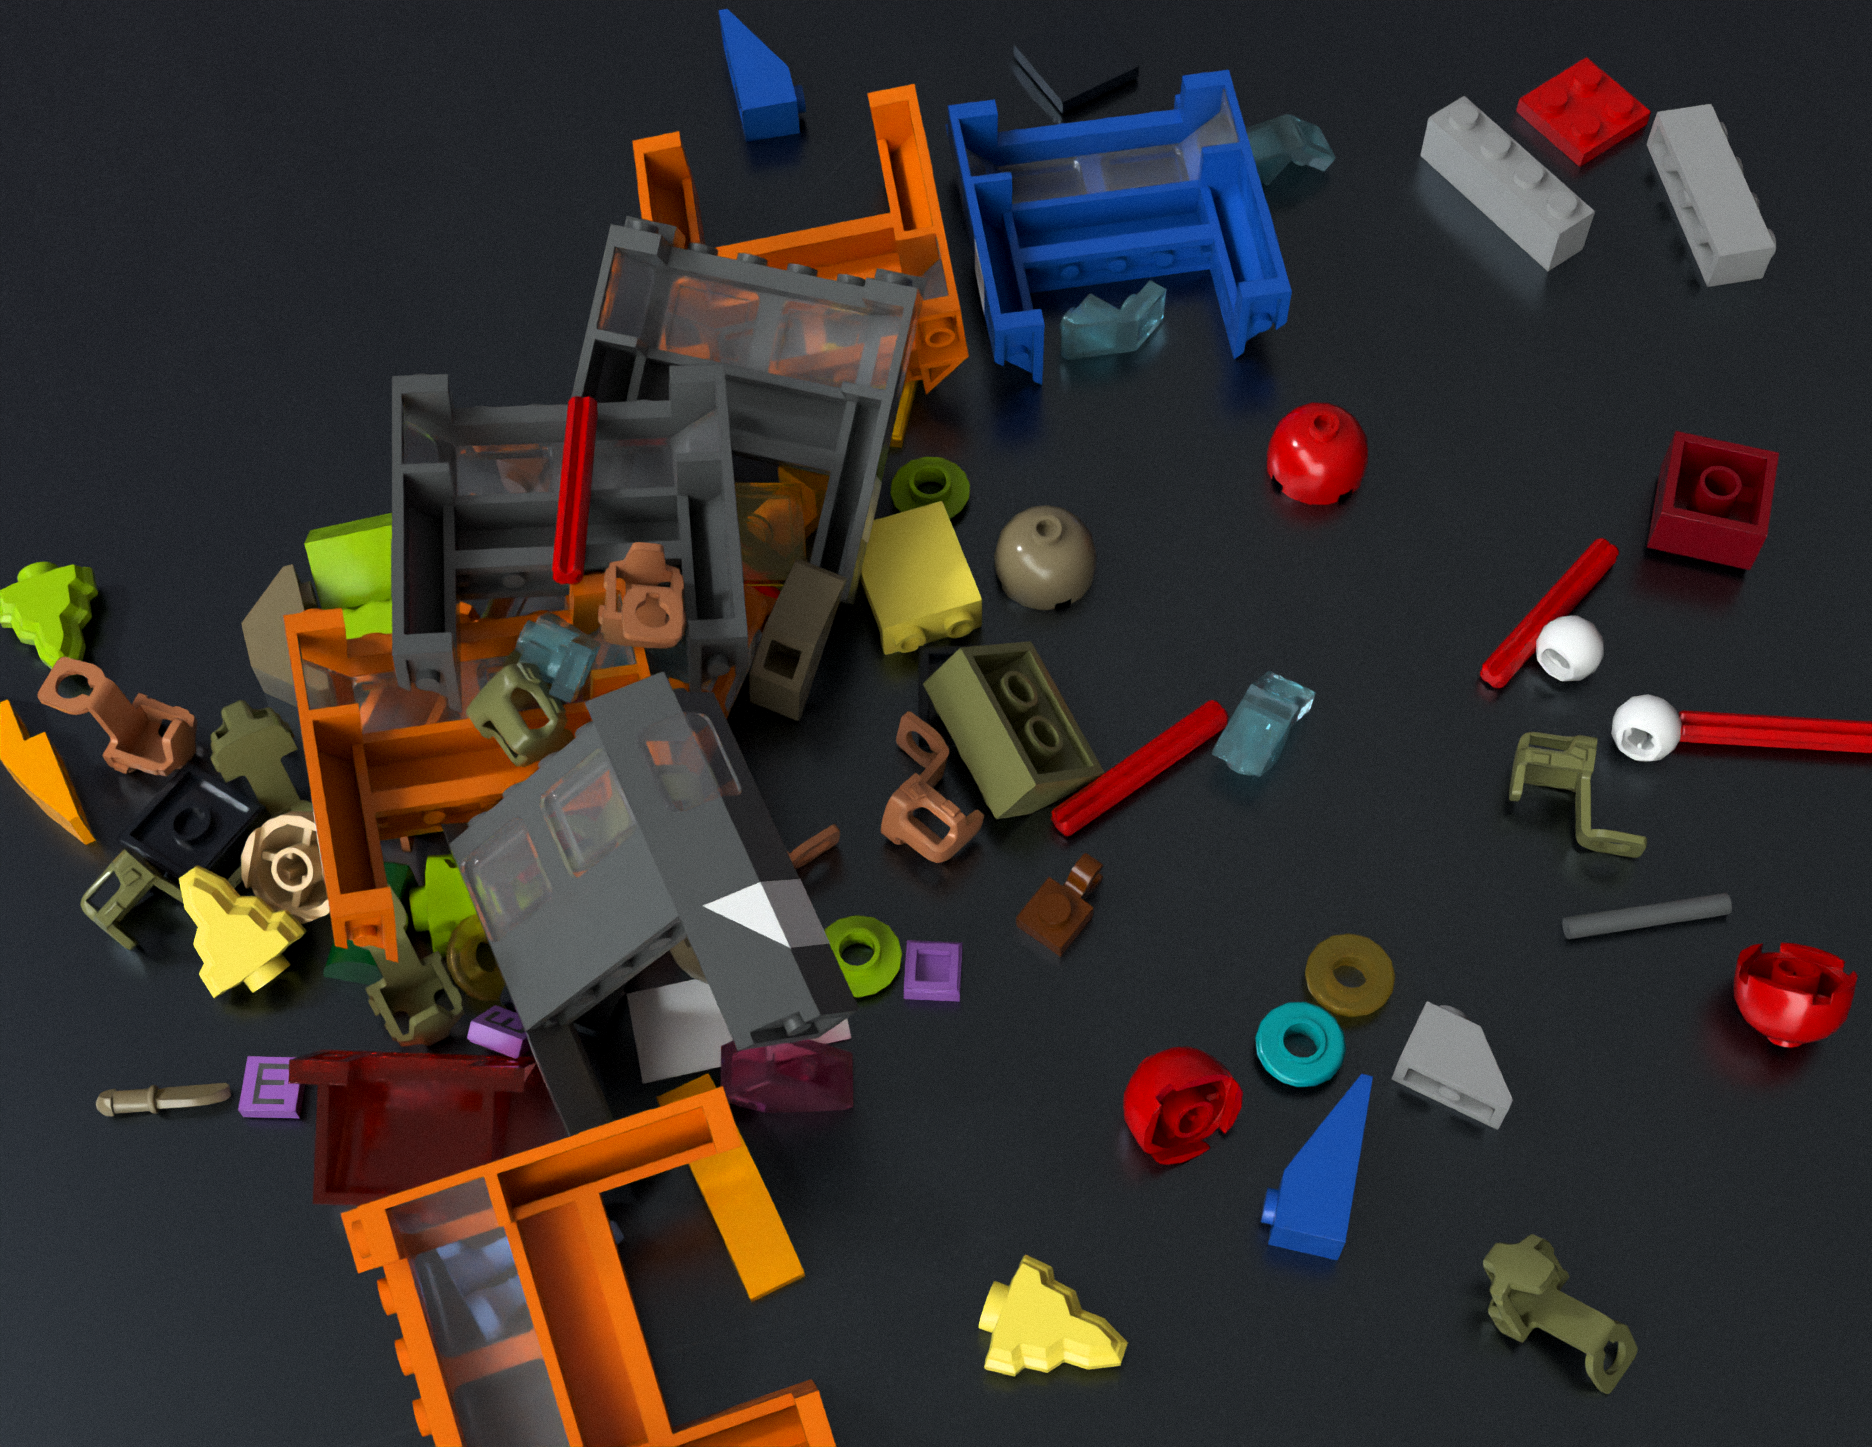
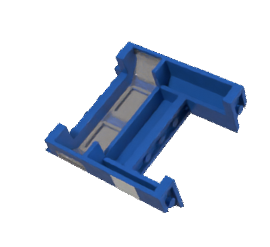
[945,70,1292,385]

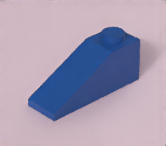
[719,9,806,142]
[1261,1074,1373,1260]

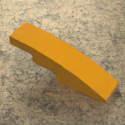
[0,699,96,845]

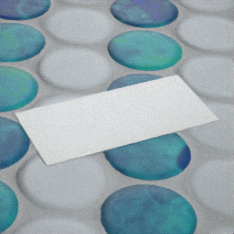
[627,979,851,1084]

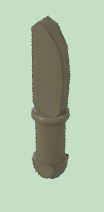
[96,1083,231,1116]

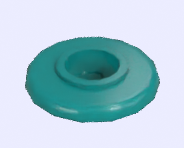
[1255,1002,1346,1087]

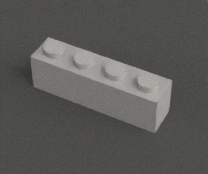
[1420,96,1595,271]
[1646,104,1776,287]

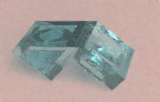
[1220,114,1336,185]
[1059,280,1166,360]
[515,612,601,703]
[1212,671,1316,777]

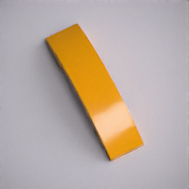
[656,1073,805,1302]

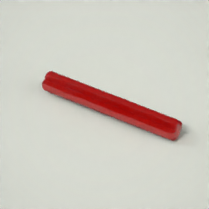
[552,395,598,585]
[1480,538,1619,689]
[1051,700,1229,836]
[1678,710,1872,753]

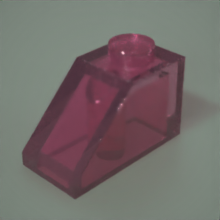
[721,1039,853,1113]

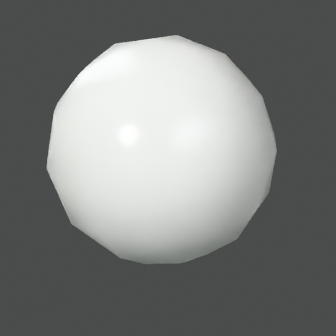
[1536,616,1604,682]
[1611,694,1682,762]

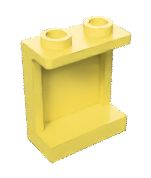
[860,501,982,655]

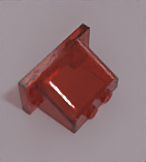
[288,1049,544,1219]

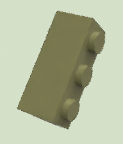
[923,641,1105,820]

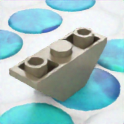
[749,559,847,721]
[241,564,333,710]

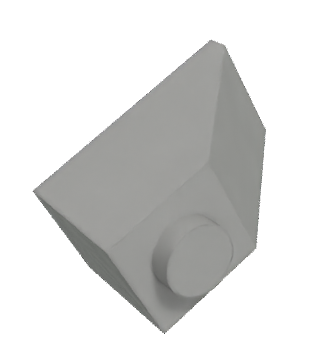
[1391,1001,1513,1130]

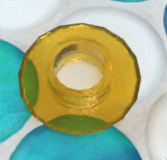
[446,913,509,1001]
[1305,933,1395,1017]

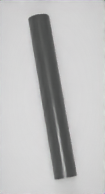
[1562,892,1732,939]

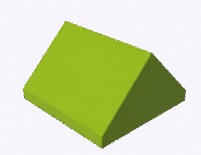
[304,513,392,610]

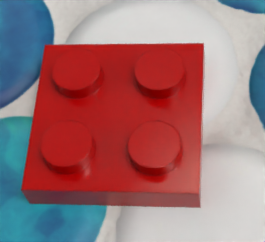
[1516,57,1651,167]

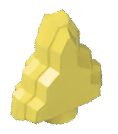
[179,865,306,998]
[978,1254,1128,1377]

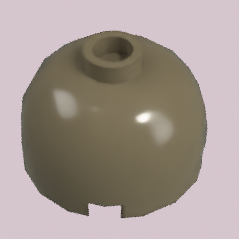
[994,505,1097,611]

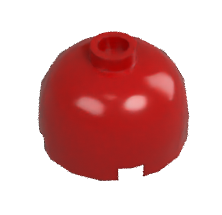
[1267,402,1368,505]
[1734,943,1858,1048]
[1123,1046,1243,1165]

